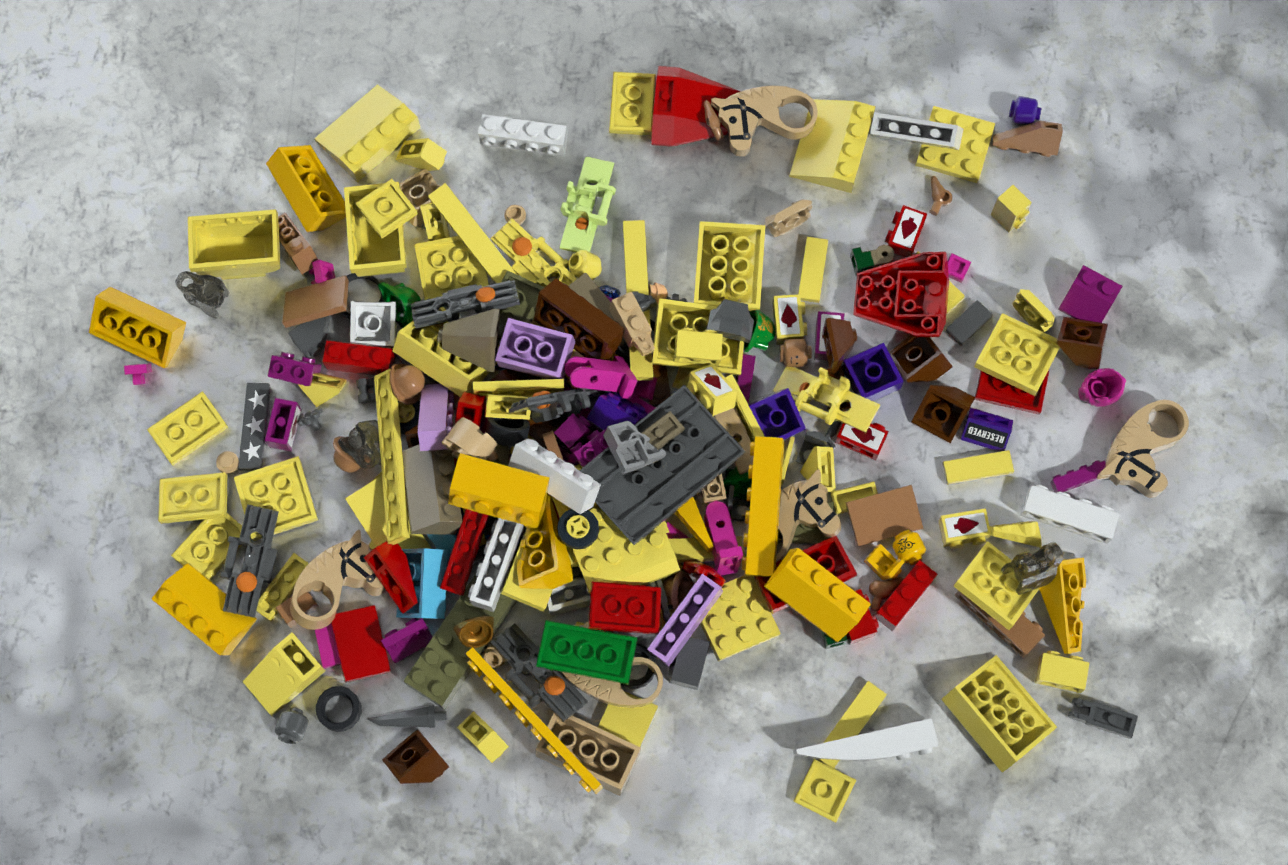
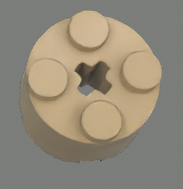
[441,417,497,460]

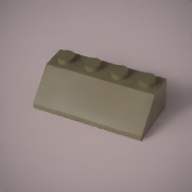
[402,445,462,535]

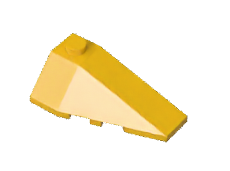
[517,493,573,589]
[674,497,713,553]
[1035,558,1086,654]

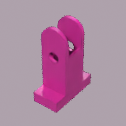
[564,356,637,399]
[704,501,743,575]

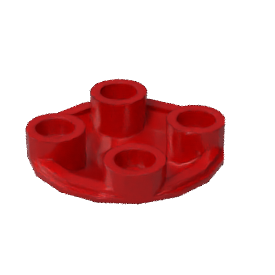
[681,562,726,587]

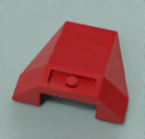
[651,66,740,147]
[853,252,949,337]

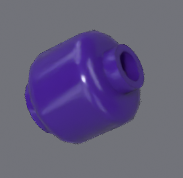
[1009,96,1042,125]

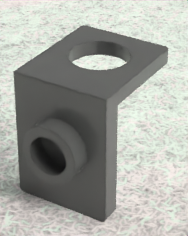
[796,430,828,465]
[723,485,750,521]

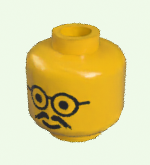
[892,530,926,566]

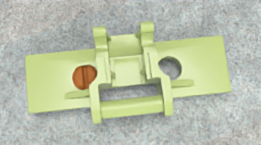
[560,157,616,252]

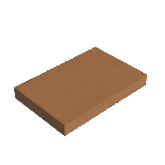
[282,275,349,328]
[845,485,924,546]

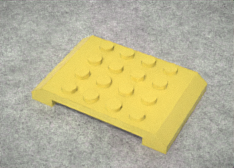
[551,464,680,594]

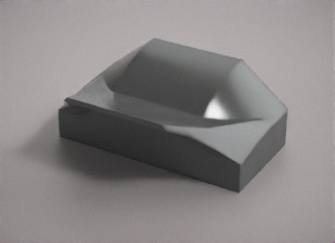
[706,299,754,343]

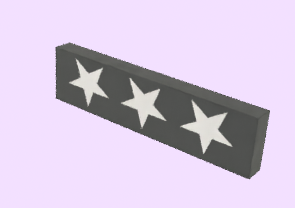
[238,383,270,471]

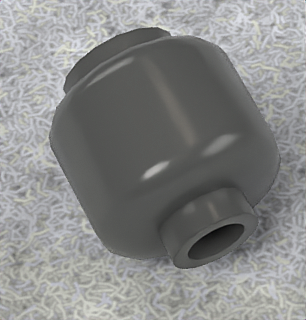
[275,708,309,744]

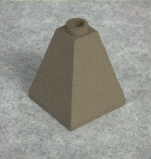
[438,309,499,372]

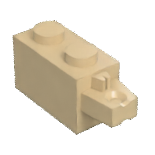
[609,292,655,356]

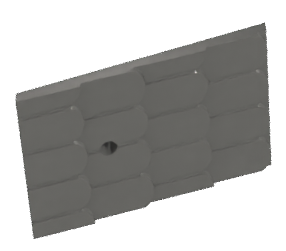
[580,385,746,545]

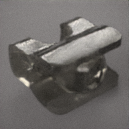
[175,271,230,318]
[338,420,381,469]
[1001,542,1063,595]

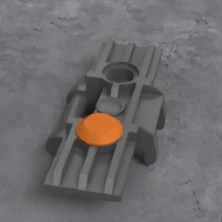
[411,280,520,329]
[508,388,609,423]
[219,504,279,618]
[490,623,588,722]

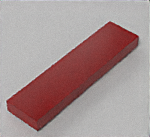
[440,509,489,596]

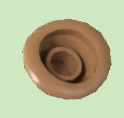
[390,364,425,405]
[333,436,372,473]
[663,570,694,611]

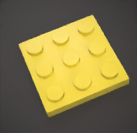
[915,106,995,183]
[414,236,489,300]
[974,313,1060,396]
[234,456,318,541]
[953,541,1042,630]
[700,575,781,662]

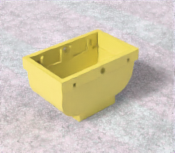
[344,182,407,277]
[188,209,280,280]

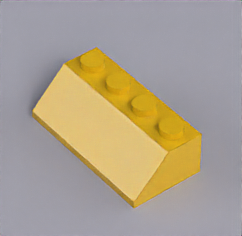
[266,145,346,232]
[89,287,186,369]
[448,453,550,528]
[764,548,871,642]
[152,563,257,656]

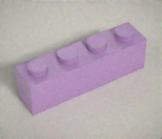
[418,384,454,451]
[647,574,723,667]

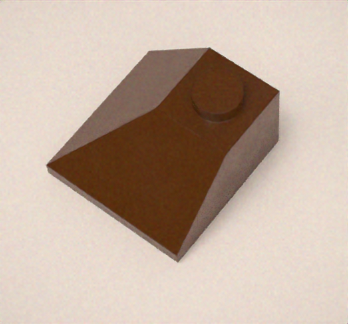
[1057,317,1108,369]
[822,318,857,374]
[889,335,953,383]
[911,385,975,443]
[382,729,449,784]

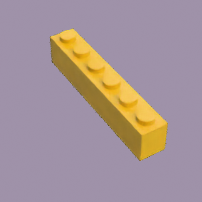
[742,436,784,577]

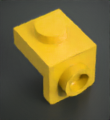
[864,544,905,580]

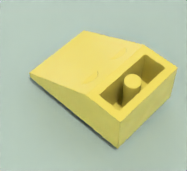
[243,632,326,716]

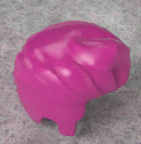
[1078,368,1126,407]

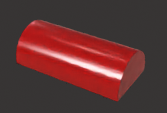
[754,536,857,614]

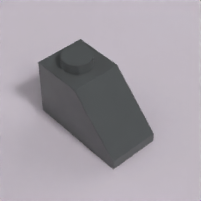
[288,316,330,358]

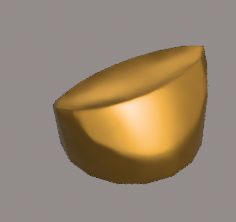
[453,616,494,648]

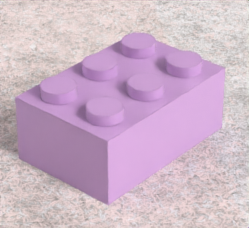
[495,318,575,379]

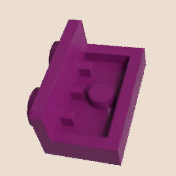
[268,352,322,386]
[566,428,609,468]
[381,618,433,663]

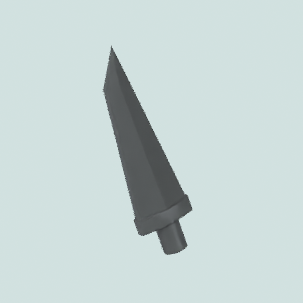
[367,705,447,728]

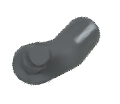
[825,420,841,449]

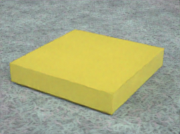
[356,178,418,239]
[598,691,658,747]
[794,759,856,823]

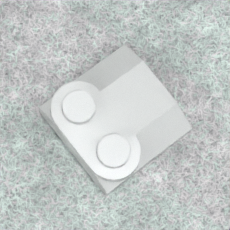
[350,301,397,347]

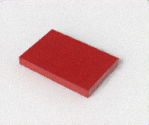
[974,370,1049,415]
[588,581,661,635]
[331,605,391,683]

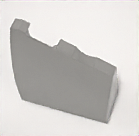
[603,421,666,474]

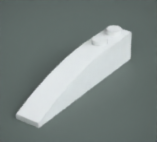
[793,718,939,760]

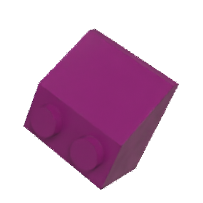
[1058,265,1123,323]

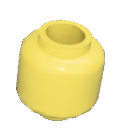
[569,250,602,280]

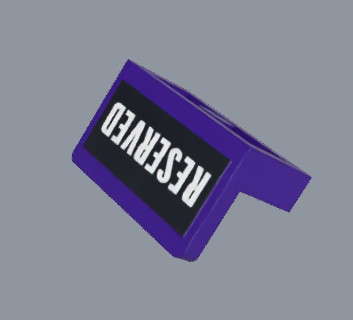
[961,407,1013,452]

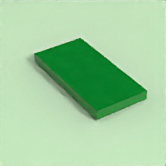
[536,620,638,685]

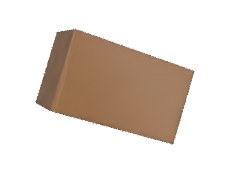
[276,592,319,628]

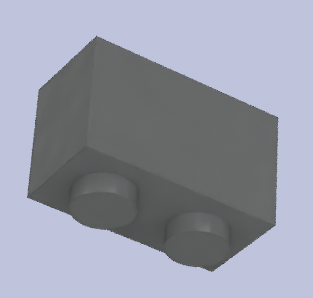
[668,637,710,690]

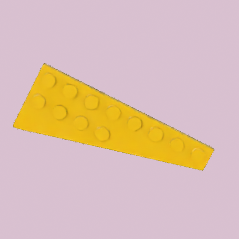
[465,647,603,794]

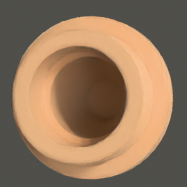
[648,283,668,304]

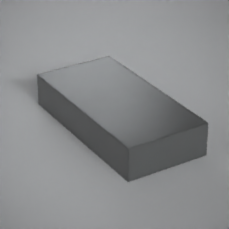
[946,300,993,346]

